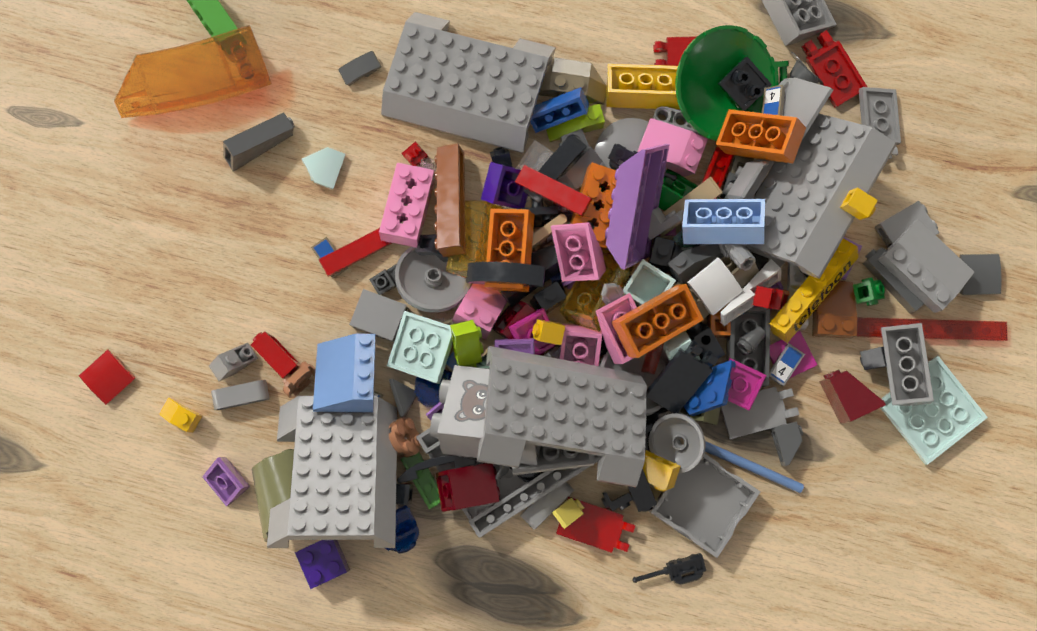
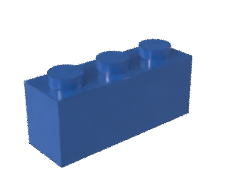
[530,87,589,133]

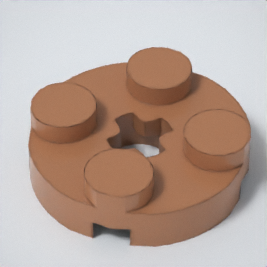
[283,361,316,398]
[389,418,421,457]

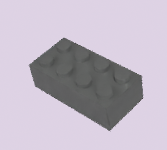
[726,307,770,387]

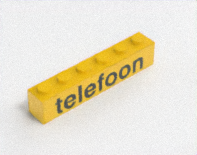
[769,238,859,343]

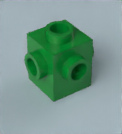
[853,277,885,306]

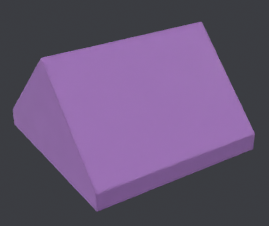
[203,457,250,507]

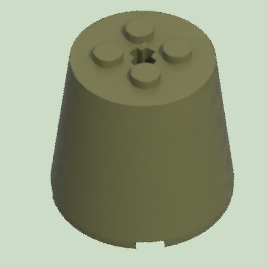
[252,449,294,542]

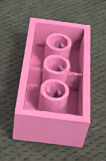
[379,163,435,248]

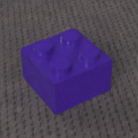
[295,540,350,589]

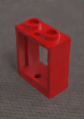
[251,331,300,379]

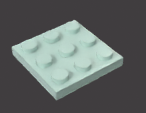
[387,311,452,384]

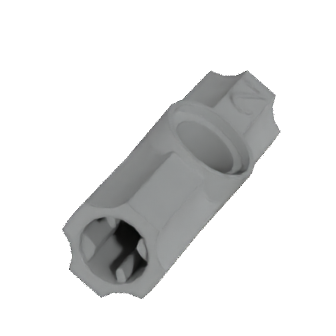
[719,244,755,271]

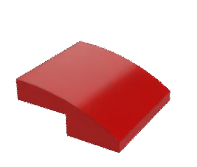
[79,349,135,405]

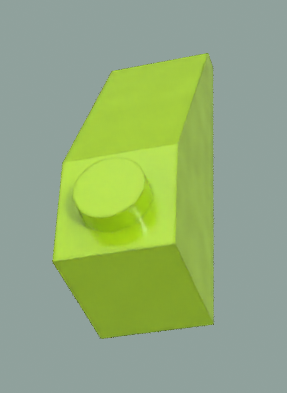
[546,104,605,142]

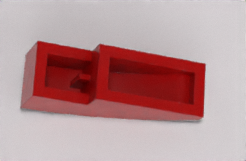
[753,286,789,310]

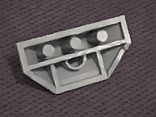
[724,159,775,199]

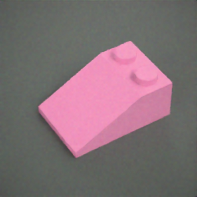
[637,118,708,177]
[551,223,606,282]
[452,284,507,340]
[596,293,642,364]
[559,324,602,366]

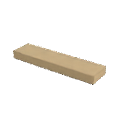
[660,177,722,237]

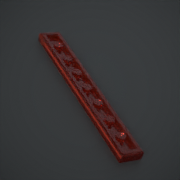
[856,317,1008,341]

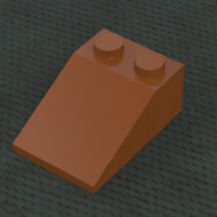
[812,281,857,339]

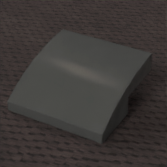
[959,253,1002,295]

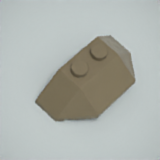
[539,58,606,105]

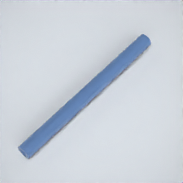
[705,441,804,493]

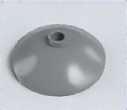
[649,413,705,473]

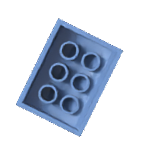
[313,333,376,412]

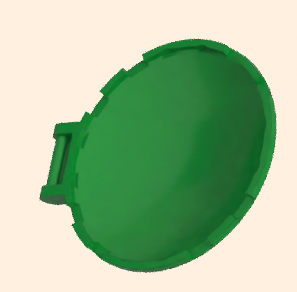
[675,25,789,141]

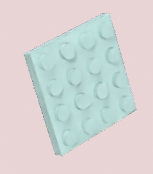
[881,356,988,465]

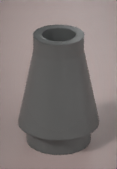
[737,326,766,355]

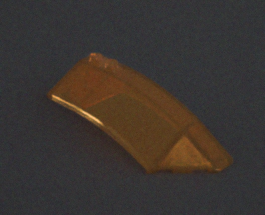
[114,25,272,118]

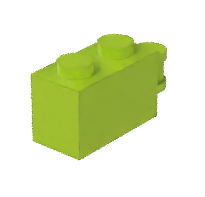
[450,320,484,368]

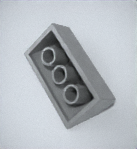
[881,323,934,406]

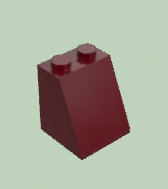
[492,301,545,356]
[819,369,886,423]
[435,463,500,512]

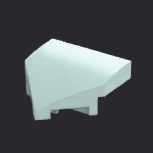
[301,147,345,189]

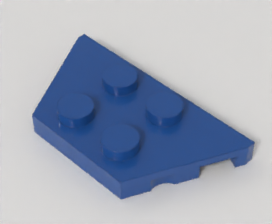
[684,360,736,416]

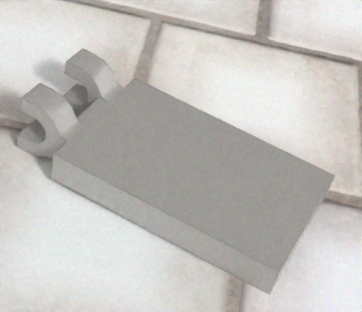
[859,87,901,159]
[720,387,799,439]

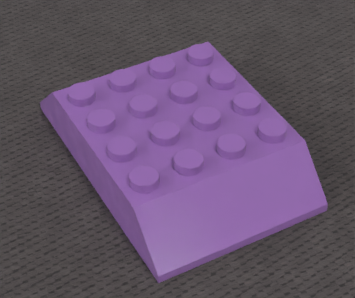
[605,144,670,269]

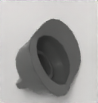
[790,52,824,84]

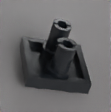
[718,57,772,111]
[519,199,558,228]

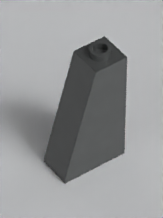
[223,112,295,172]
[862,248,924,313]

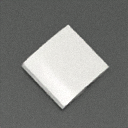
[687,258,743,315]

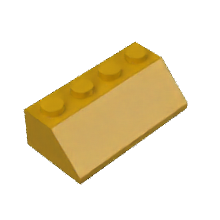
[606,64,680,110]

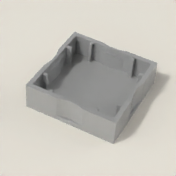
[648,453,761,558]

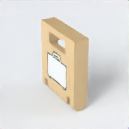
[532,214,567,252]

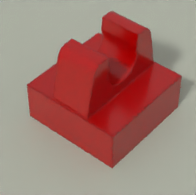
[401,141,428,166]

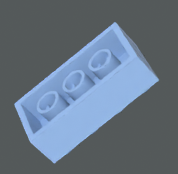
[682,199,765,244]

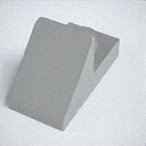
[648,207,684,240]

